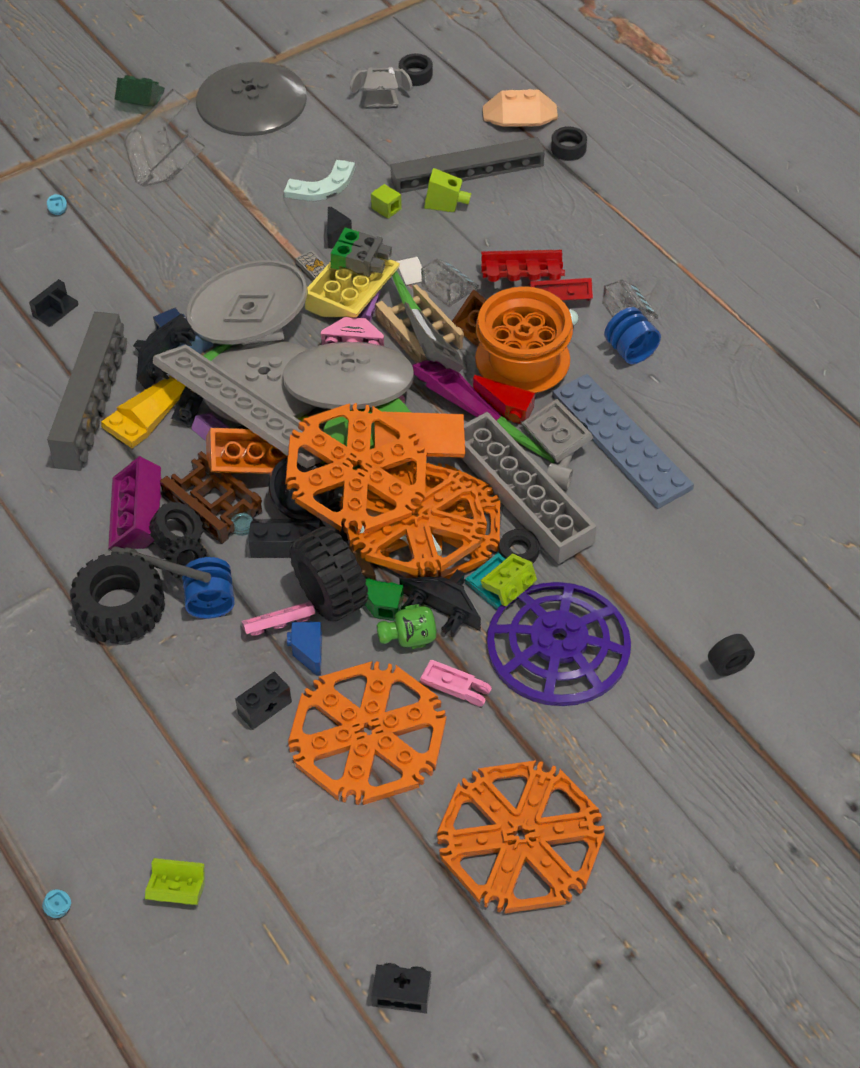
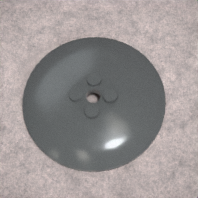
[196,62,307,136]

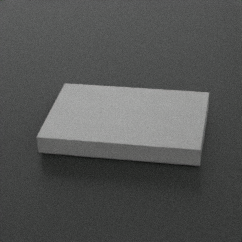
[522,399,594,463]

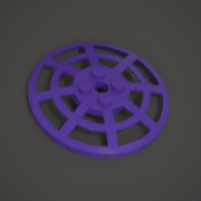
[487,582,631,706]

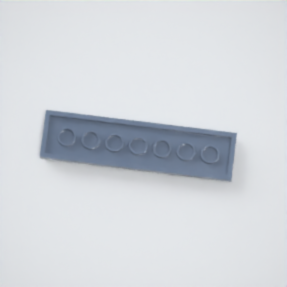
[552,374,694,509]

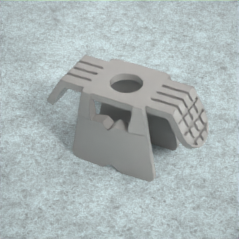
[350,67,412,107]

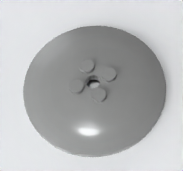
[186,260,308,344]
[203,340,317,423]
[283,342,413,410]

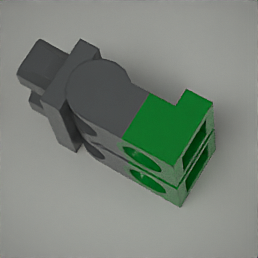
[330,227,392,277]

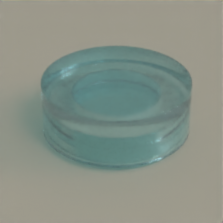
[231,513,253,536]

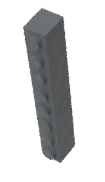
[390,137,545,193]

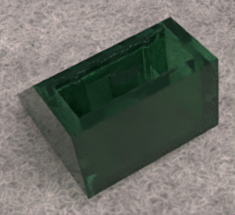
[114,75,165,108]

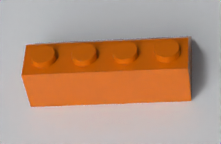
[206,428,288,474]

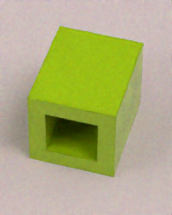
[371,184,402,219]

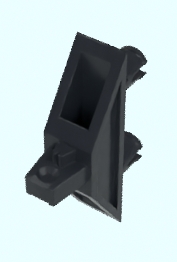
[133,314,195,390]
[399,569,481,637]

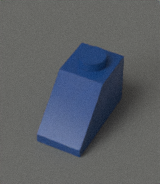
[287,622,322,676]

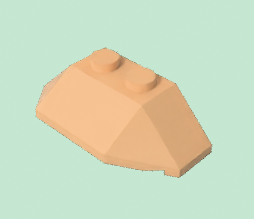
[483,89,558,127]

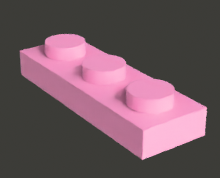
[241,602,315,636]

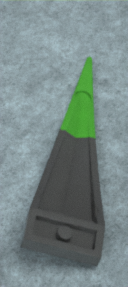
[392,270,465,372]

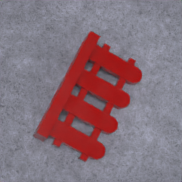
[481,250,565,282]

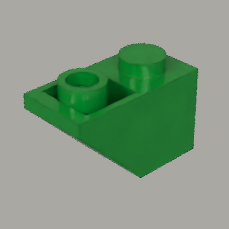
[365,579,404,621]

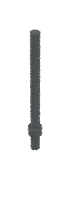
[112,546,211,582]

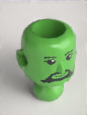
[376,604,436,649]

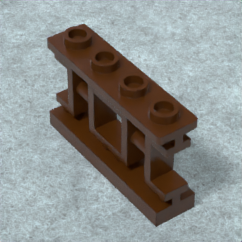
[160,451,262,544]

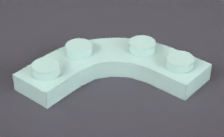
[284,160,355,201]

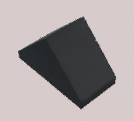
[327,207,352,249]

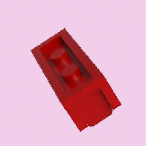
[529,278,593,301]

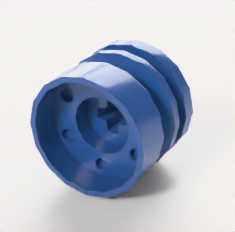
[604,307,661,364]
[182,557,235,619]

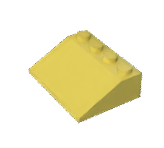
[305,258,400,317]

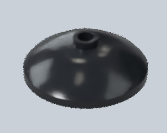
[268,457,334,520]

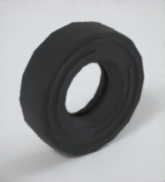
[499,529,540,563]

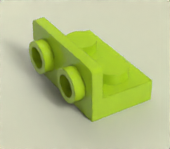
[480,554,537,606]

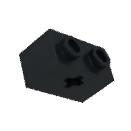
[235,671,292,730]
[371,963,431,1014]

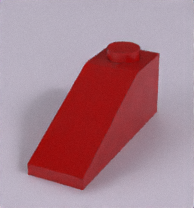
[473,375,535,424]

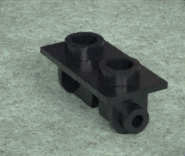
[171,386,203,427]

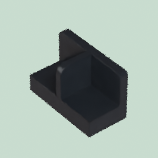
[29,279,79,327]

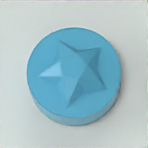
[47,194,67,215]
[42,890,71,918]

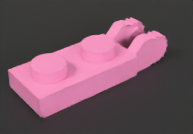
[420,659,492,707]

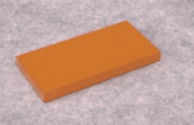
[374,412,465,458]

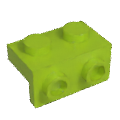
[145,858,205,905]

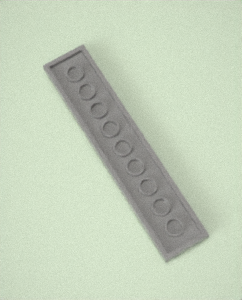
[153,345,323,468]

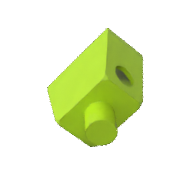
[424,168,472,212]

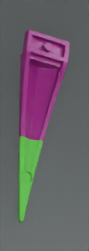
[412,360,555,463]

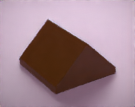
[452,289,486,347]

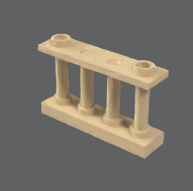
[375,284,464,364]

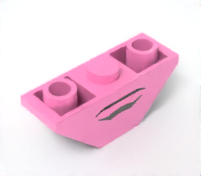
[321,317,384,346]

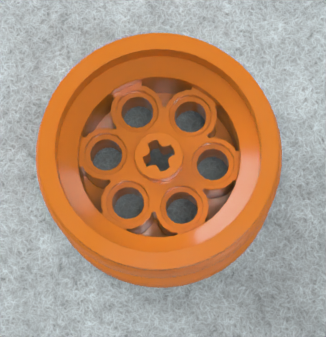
[475,287,573,393]

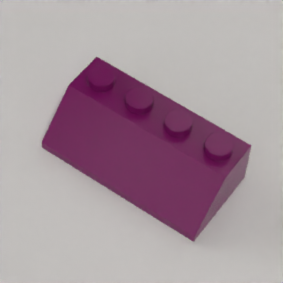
[108,456,162,550]

